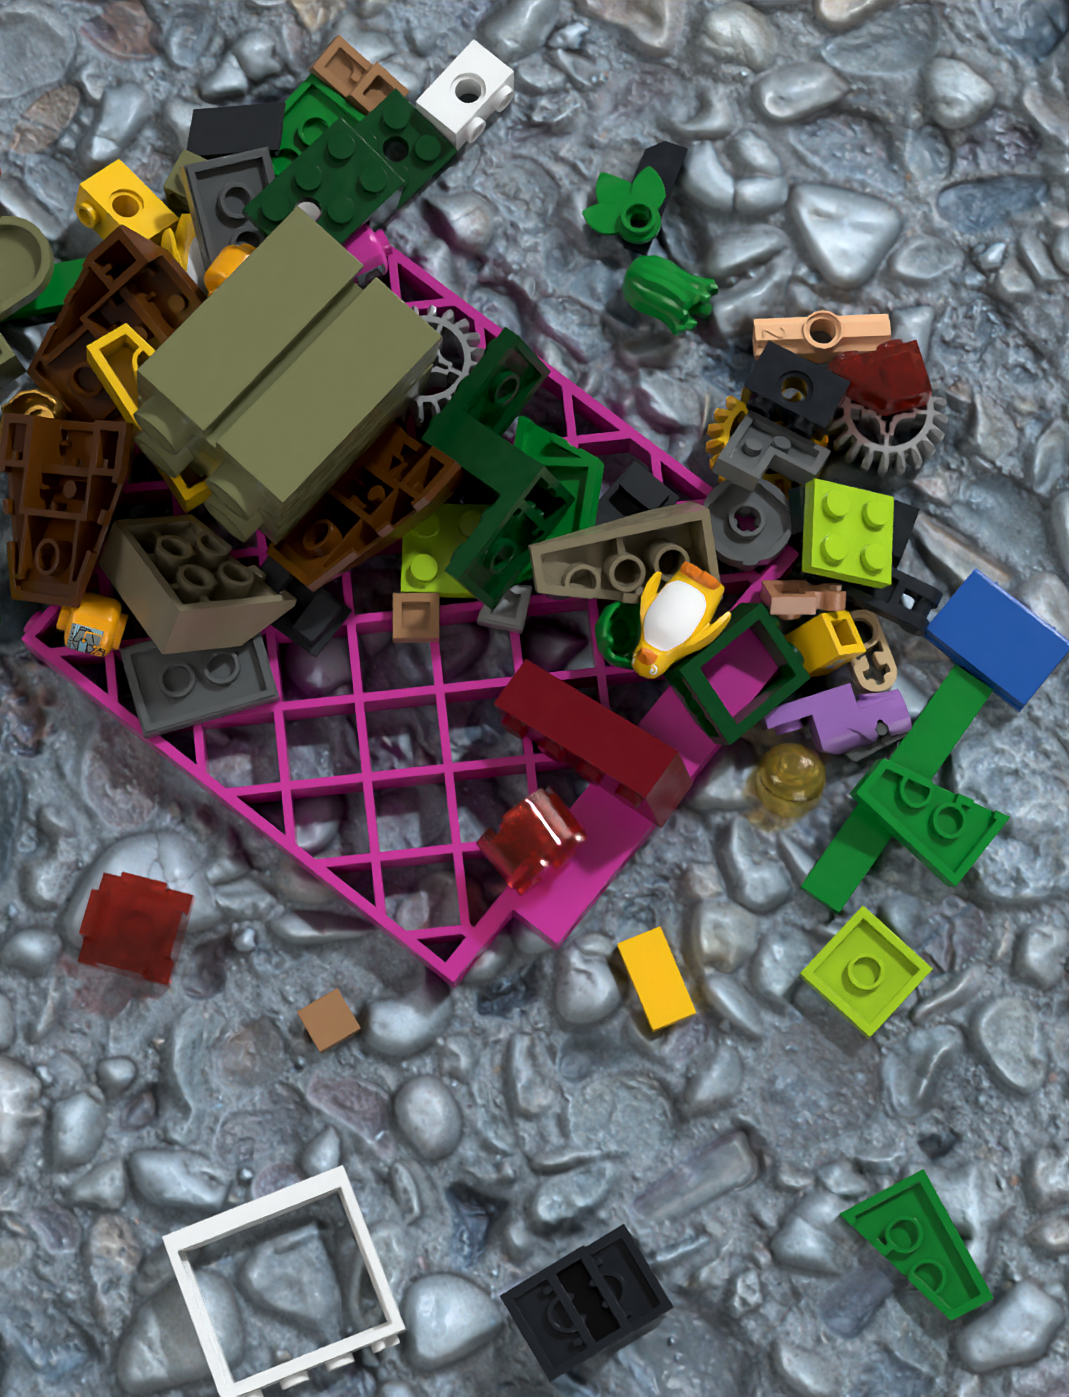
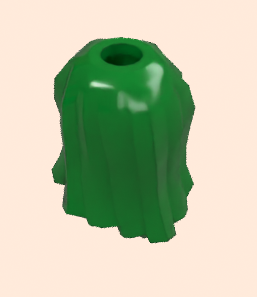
[622,255,719,336]

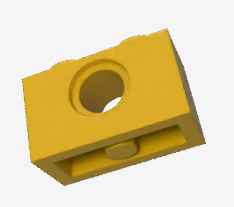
[74,159,179,246]

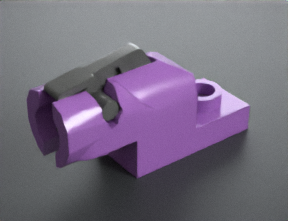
[759,683,912,762]

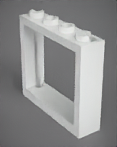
[162,1165,407,1397]

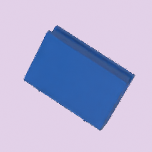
[922,568,1069,712]

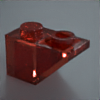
[827,339,932,416]

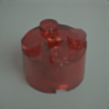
[476,786,589,896]

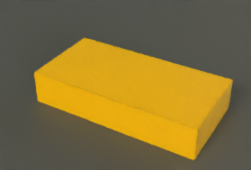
[617,926,696,1032]

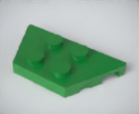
[509,416,604,588]

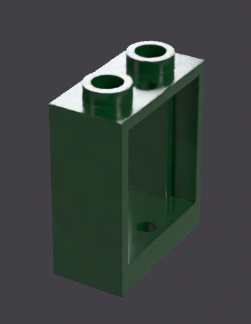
[663,602,811,745]

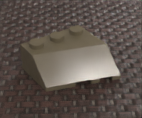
[98,515,297,654]

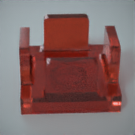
[77,872,195,988]

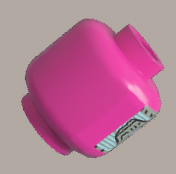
[342,223,393,287]

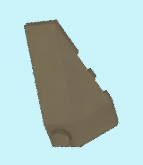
[528,501,723,604]

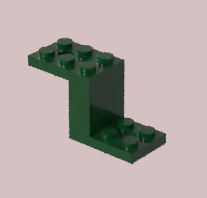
[242,88,458,245]
[421,327,576,610]

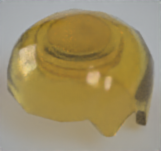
[755,742,826,818]

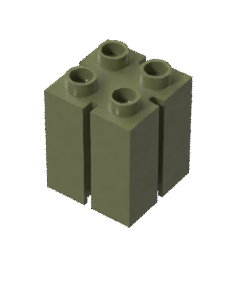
[133,206,442,545]

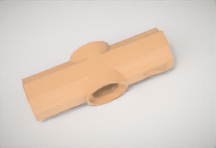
[752,310,891,364]

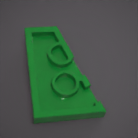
[849,758,1010,887]
[839,1169,994,1321]

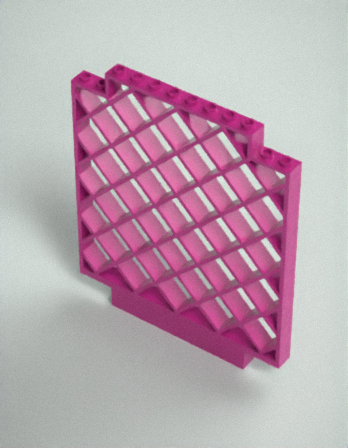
[21,245,800,989]

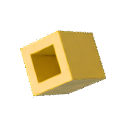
[784,610,866,677]

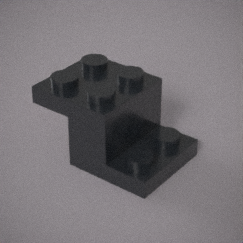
[500,1224,674,1382]

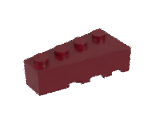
[494,659,693,828]

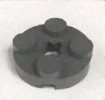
[703,479,792,572]

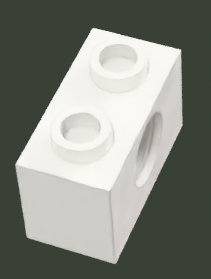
[416,39,515,150]

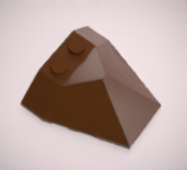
[26,224,207,423]
[0,413,137,608]
[265,421,465,592]

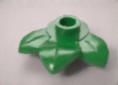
[582,166,666,244]

